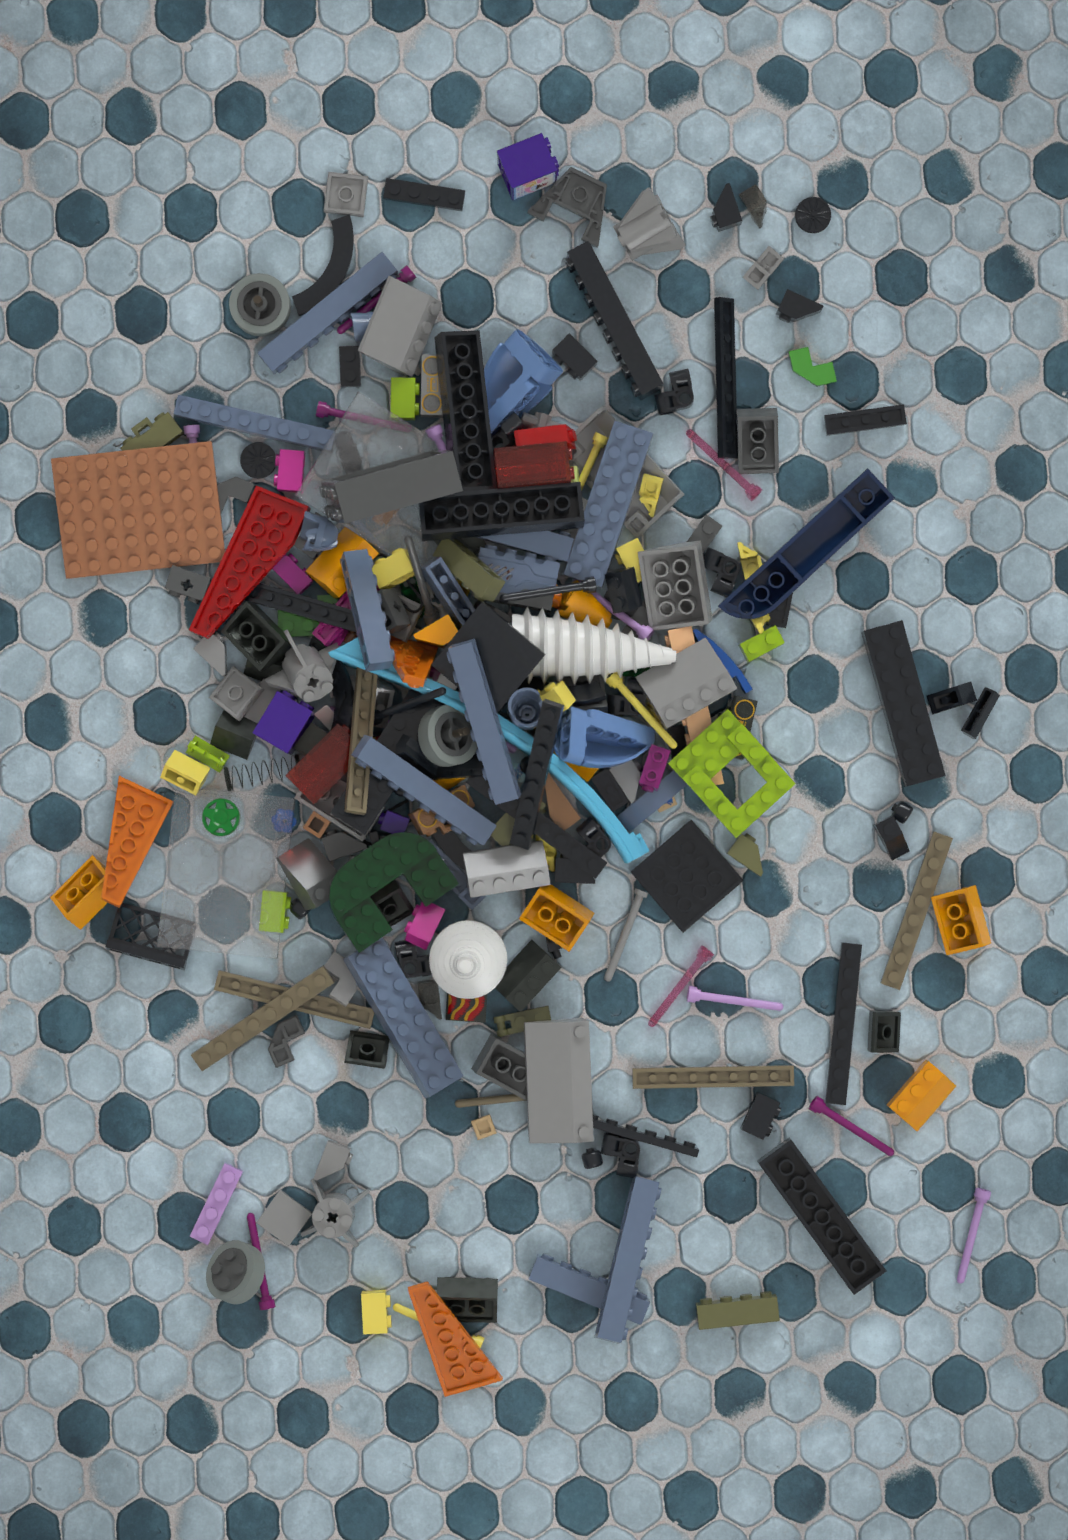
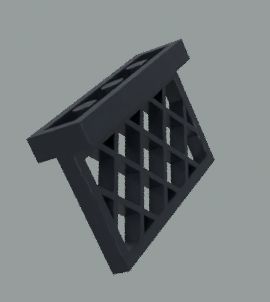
[105,903,198,971]

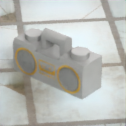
[421,354,443,418]

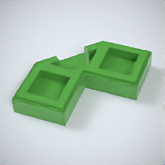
[788,347,837,387]

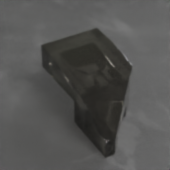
[739,184,767,229]
[418,980,442,1020]

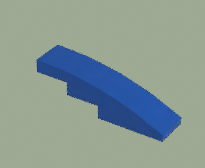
[693,629,753,694]

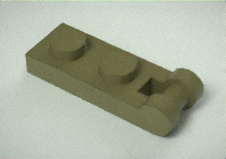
[493,1005,551,1037]

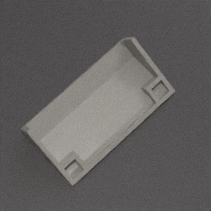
[559,406,685,538]
[524,1018,594,1143]

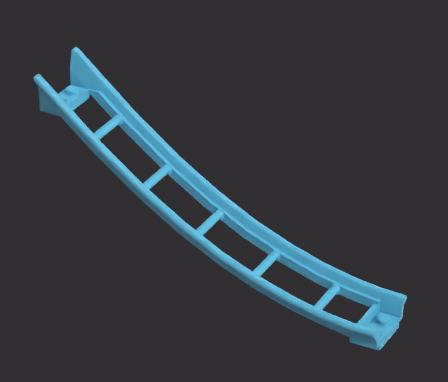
[328,637,649,864]

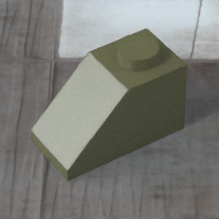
[726,833,763,877]

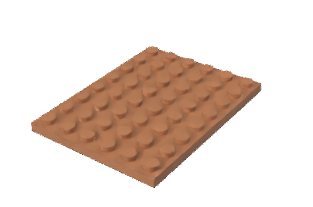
[51,441,225,579]

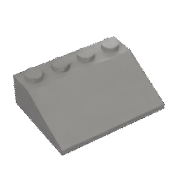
[358,276,443,377]
[638,540,712,631]
[635,638,738,730]

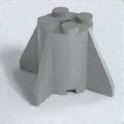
[613,187,686,261]
[265,630,339,703]
[300,1179,370,1248]

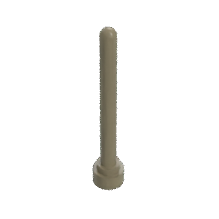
[455,1094,526,1108]

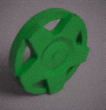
[202,798,240,837]

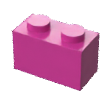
[274,449,305,493]
[404,903,445,950]

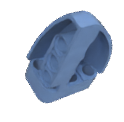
[484,329,563,437]
[554,706,655,768]

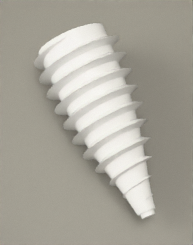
[511,606,676,685]
[429,920,507,999]

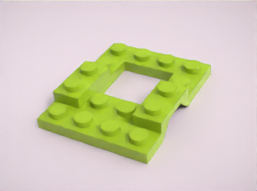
[668,709,796,838]

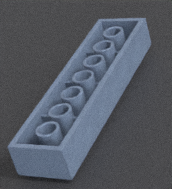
[564,421,653,588]
[343,938,464,1098]
[594,1176,662,1344]

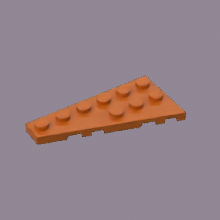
[389,635,438,688]
[101,776,174,908]
[408,1281,503,1397]

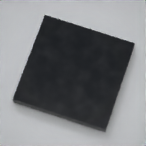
[431,602,546,713]
[631,820,744,933]

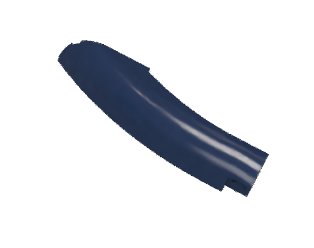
[718,468,895,619]

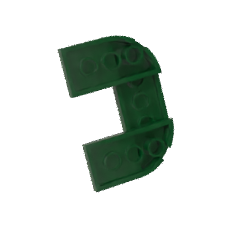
[329,832,459,953]

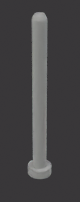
[604,888,648,982]

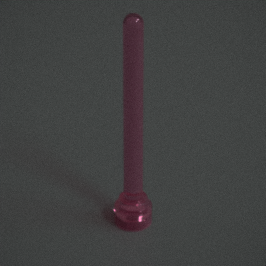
[686,429,763,501]
[648,945,715,1027]

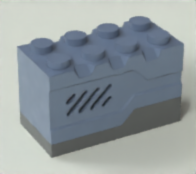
[471,545,563,613]

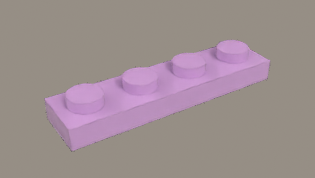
[190,1163,243,1245]

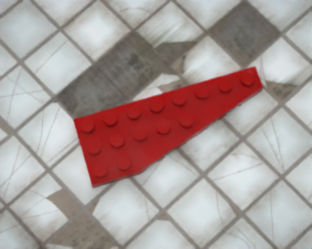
[189,485,311,639]

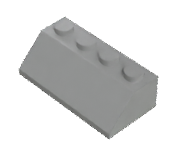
[463,840,550,898]

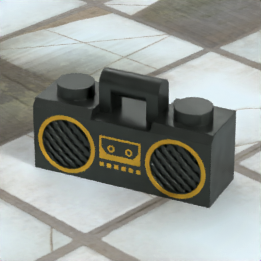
[717,695,758,760]

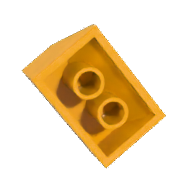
[305,527,379,599]
[413,614,458,649]
[50,855,107,930]
[519,884,594,952]
[931,885,991,955]
[887,1059,956,1131]

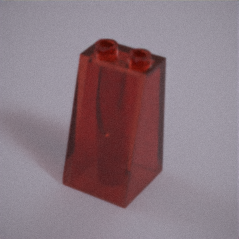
[494,441,575,489]
[285,724,351,804]

